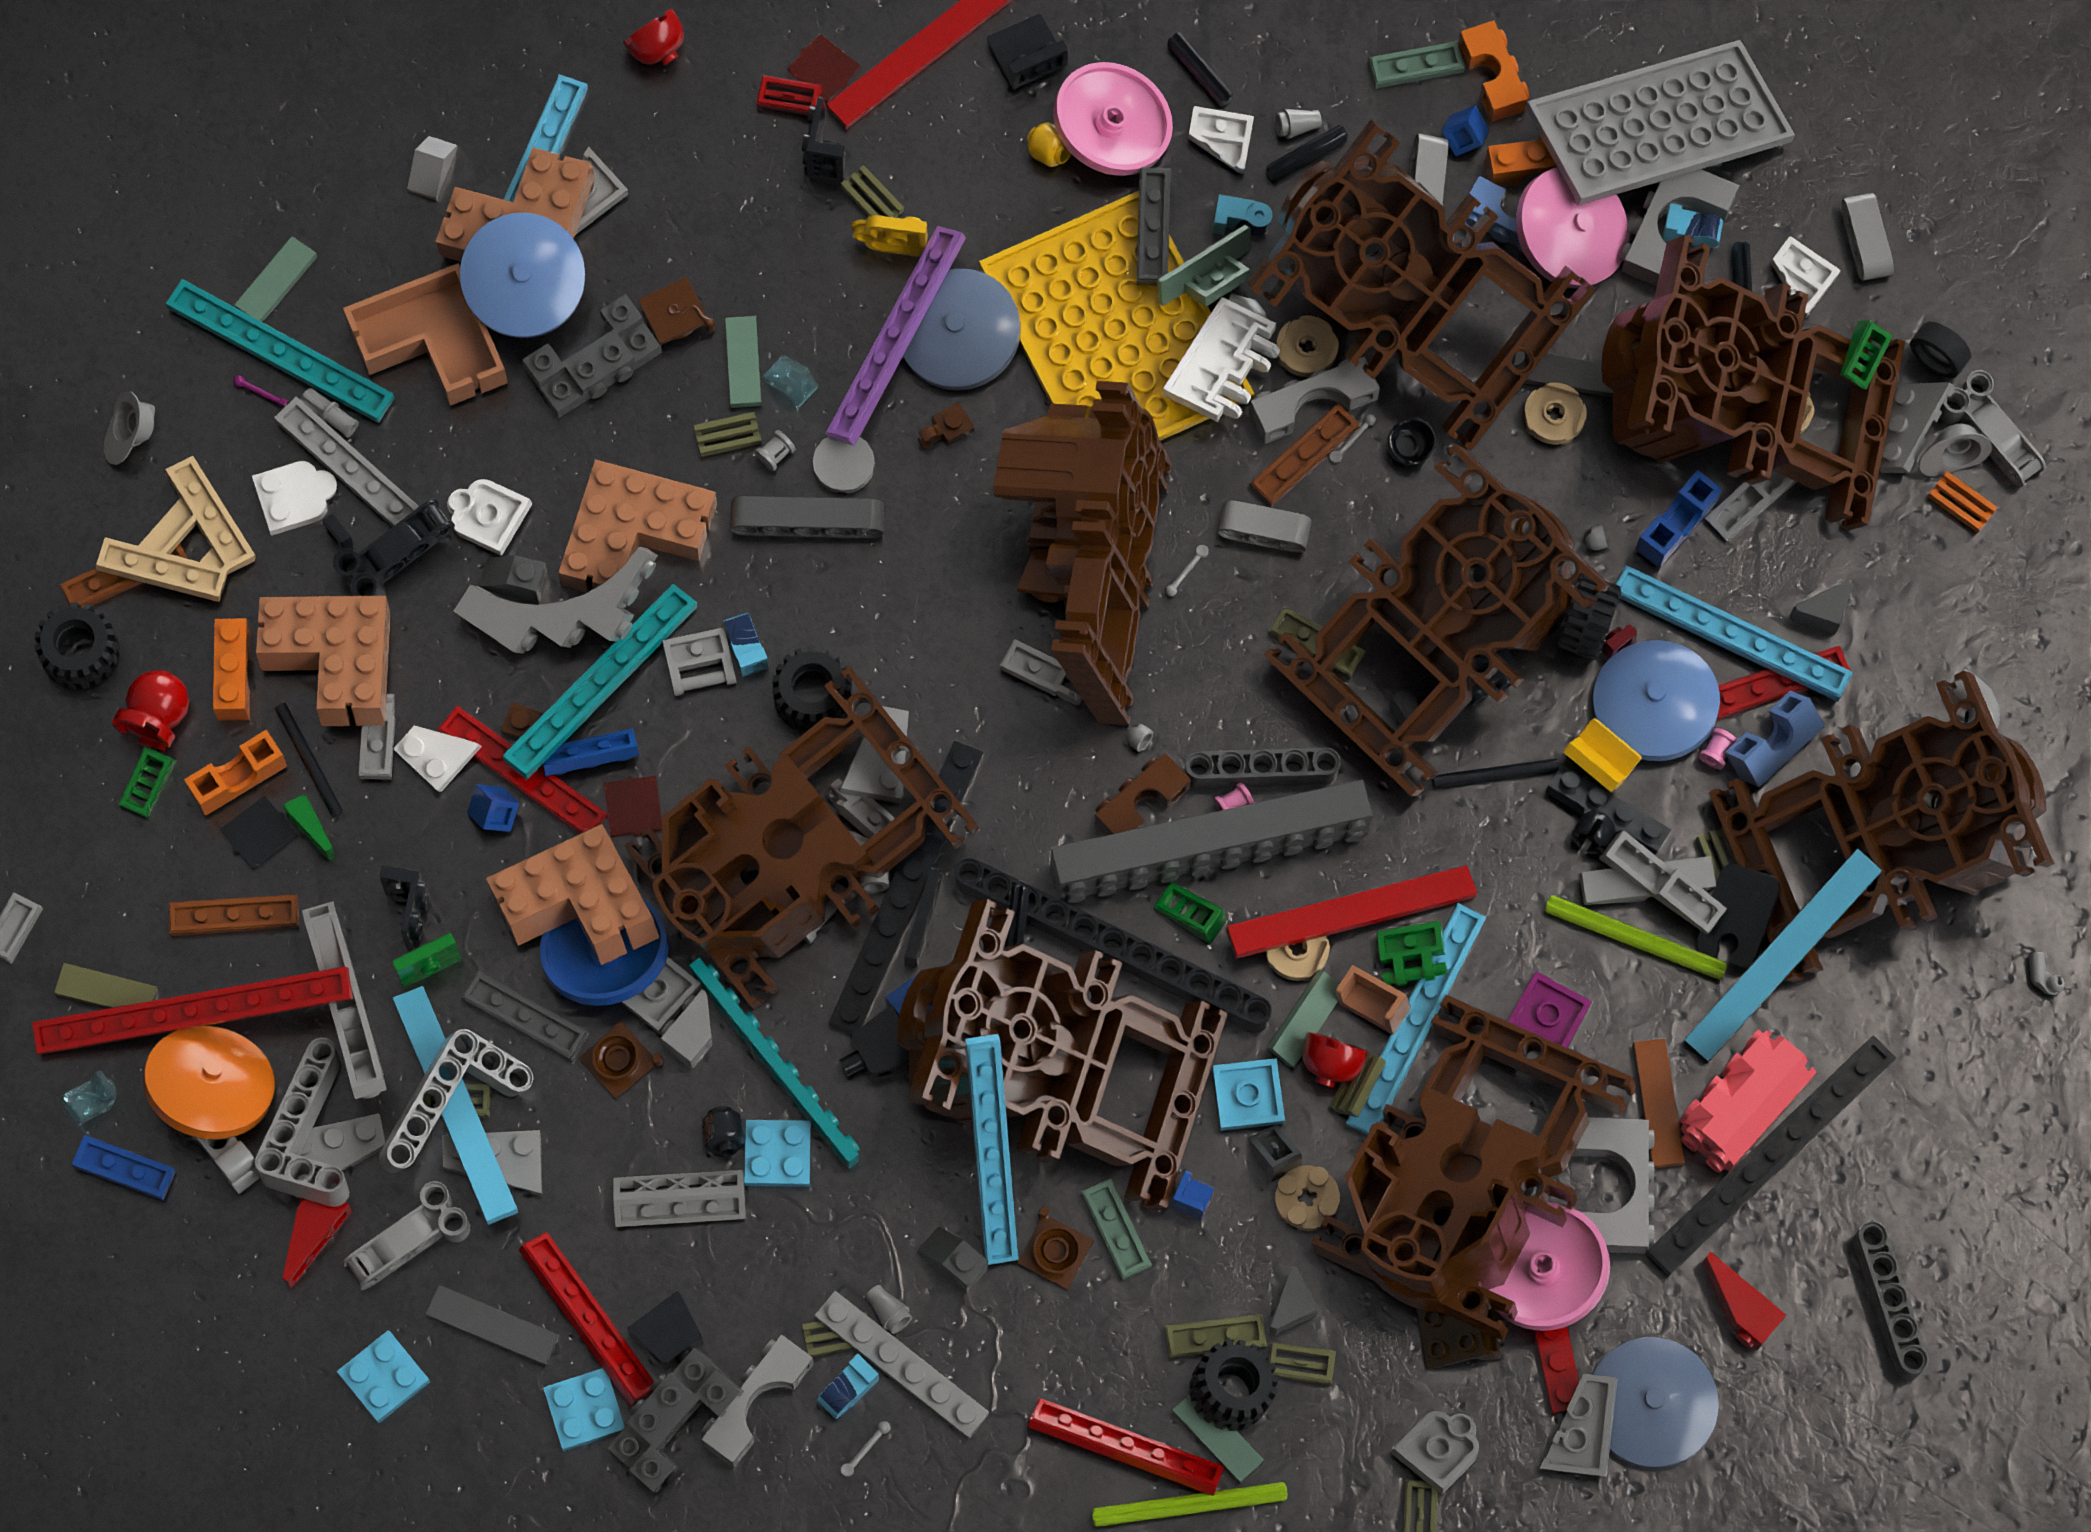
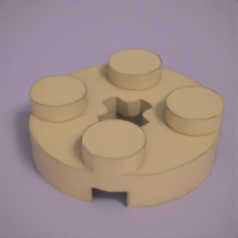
[1276,315,1339,377]
[1523,382,1587,445]
[1265,936,1330,981]
[1274,1165,1340,1232]

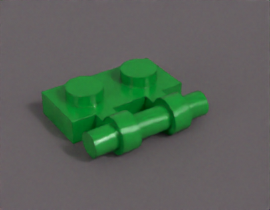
[1377,921,1448,986]

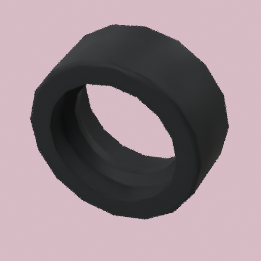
[1910,321,1972,378]

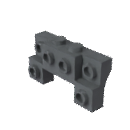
[522,294,662,418]
[608,1348,744,1492]

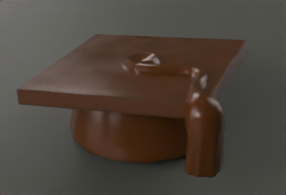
[638,277,715,345]
[1016,548,1067,602]
[579,1021,664,1100]
[1017,1207,1094,1290]

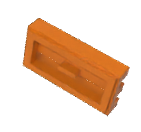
[1927,471,1997,533]

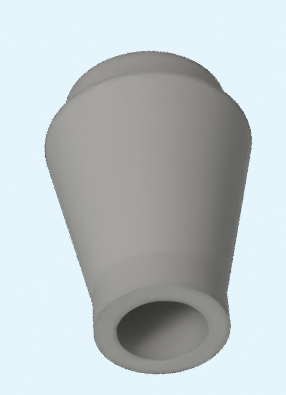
[1274,109,1322,139]
[866,1285,912,1334]

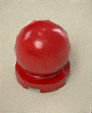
[112,670,190,751]

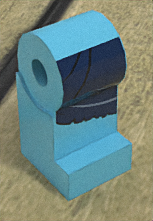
[1212,194,1273,237]
[1662,203,1723,248]
[723,613,768,677]
[817,1353,879,1419]

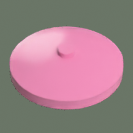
[1053,62,1173,176]
[1516,167,1629,288]
[1489,1202,1610,1331]

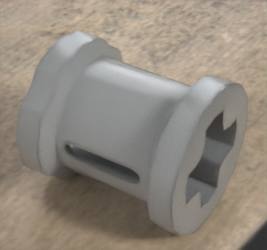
[755,430,796,471]

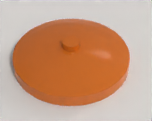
[143,1026,275,1139]

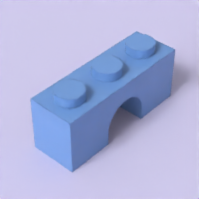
[1465,176,1524,254]
[1725,690,1825,788]

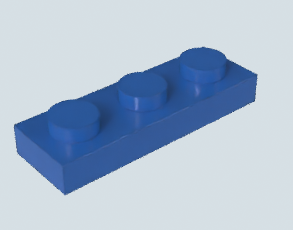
[543,728,639,776]
[71,1135,176,1201]

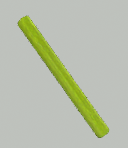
[1545,895,1727,980]
[1092,1482,1288,1527]

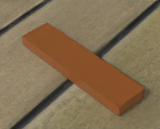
[1249,403,1360,507]
[59,544,188,608]
[169,894,299,936]
[1633,1038,1685,1169]

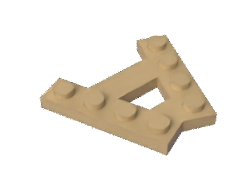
[96,456,255,602]

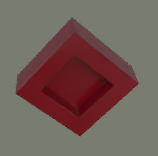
[1602,624,1638,659]

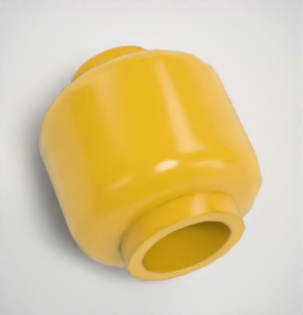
[1027,122,1071,167]

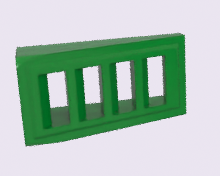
[1840,320,1893,390]
[118,746,177,818]
[282,794,335,860]
[1154,882,1227,944]

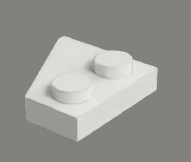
[1188,106,1254,174]
[1771,236,1841,319]
[394,725,482,792]

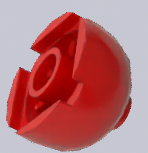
[623,8,684,66]
[1303,1031,1369,1087]

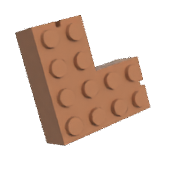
[435,147,595,261]
[343,263,508,406]
[558,459,717,593]
[256,596,391,726]
[486,824,659,965]

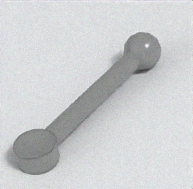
[1329,414,1376,464]
[1165,545,1209,597]
[841,1421,891,1477]

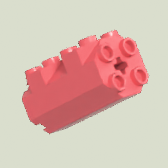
[1679,1029,1816,1173]

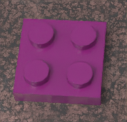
[1508,971,1592,1048]

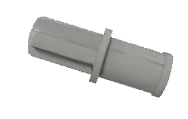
[300,388,359,438]

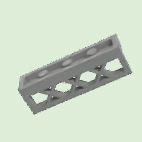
[613,1170,746,1227]

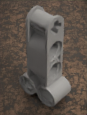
[1939,370,2046,487]
[194,1137,260,1194]
[342,1181,470,1290]

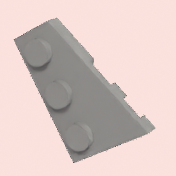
[284,1114,386,1199]
[1540,1374,1618,1477]

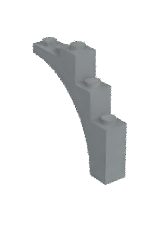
[454,547,658,654]
[302,901,387,1099]

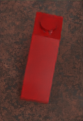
[282,1188,352,1288]
[1702,1251,1786,1351]

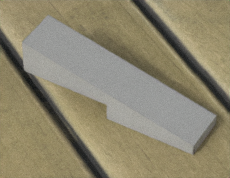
[1705,470,1797,541]
[1599,831,1727,934]
[1579,856,1716,905]

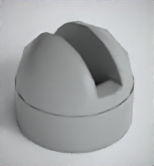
[1584,524,1608,550]
[1126,724,1154,752]

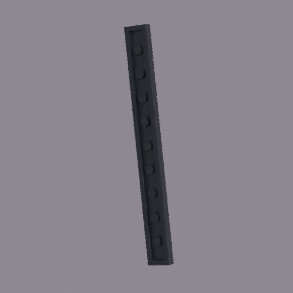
[829,740,984,1035]
[1646,1035,1896,1276]

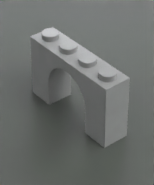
[1620,169,1740,287]
[1572,1117,1654,1254]

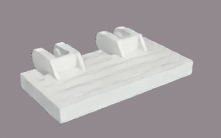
[1162,297,1280,422]

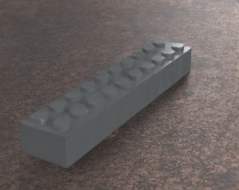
[1050,780,1373,903]

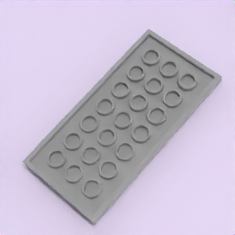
[1525,40,1795,205]

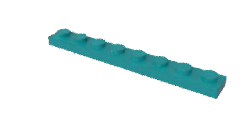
[166,279,395,423]
[503,584,697,780]
[689,958,860,1170]

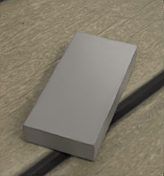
[0,892,43,964]

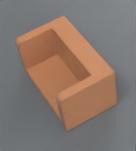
[1335,965,1410,1035]

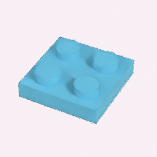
[1212,1058,1285,1131]
[744,1120,811,1187]
[337,1330,430,1424]
[543,1368,625,1452]

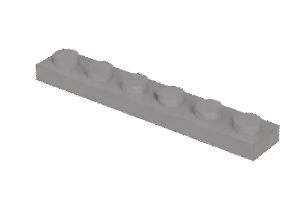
[274,397,419,527]
[814,1291,989,1440]

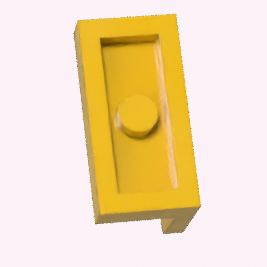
[1563,718,1642,792]

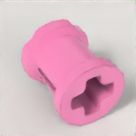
[1698,728,1737,770]
[1213,782,1255,811]

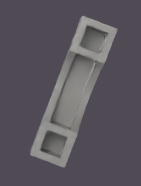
[1249,356,1380,444]
[701,1334,814,1468]

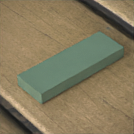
[1368,41,1465,89]
[234,236,317,322]
[725,316,762,408]
[1267,970,1339,1068]
[1081,1178,1152,1281]
[1172,1395,1264,1484]

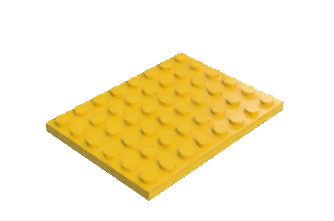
[979,191,1255,441]

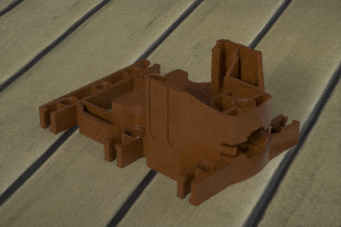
[1247,120,1596,450]
[1601,234,1905,531]
[993,381,1172,726]
[1264,444,1611,796]
[624,666,980,1010]
[1709,670,2054,983]
[897,899,1228,1210]
[1311,995,1636,1340]

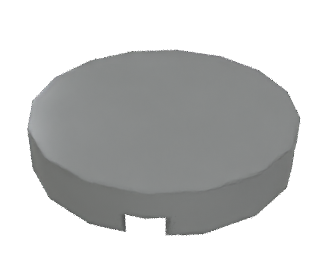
[813,437,875,494]

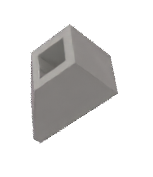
[661,990,712,1069]

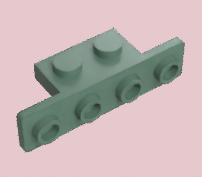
[1157,225,1251,307]

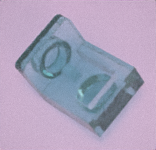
[763,354,818,407]
[61,1070,117,1125]

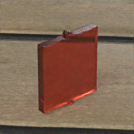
[788,34,861,102]
[604,776,662,837]

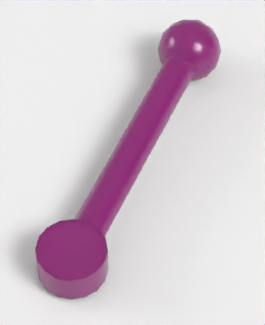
[233,375,290,408]

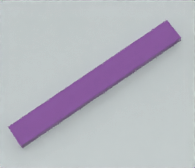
[825,226,966,446]

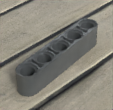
[730,496,884,538]
[1184,747,1341,788]
[1853,1221,1928,1380]

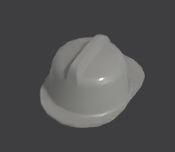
[104,391,155,465]
[1919,424,1992,477]

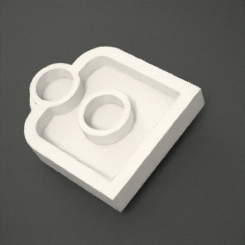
[252,461,337,536]
[447,479,532,556]

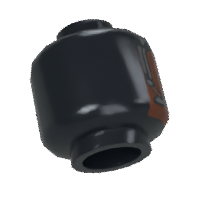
[701,1106,746,1157]

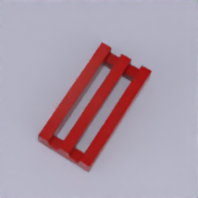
[756,75,823,116]

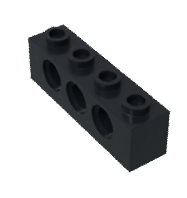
[1389,650,1519,725]

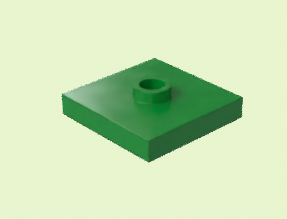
[393,933,461,989]

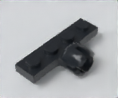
[1545,764,1671,855]

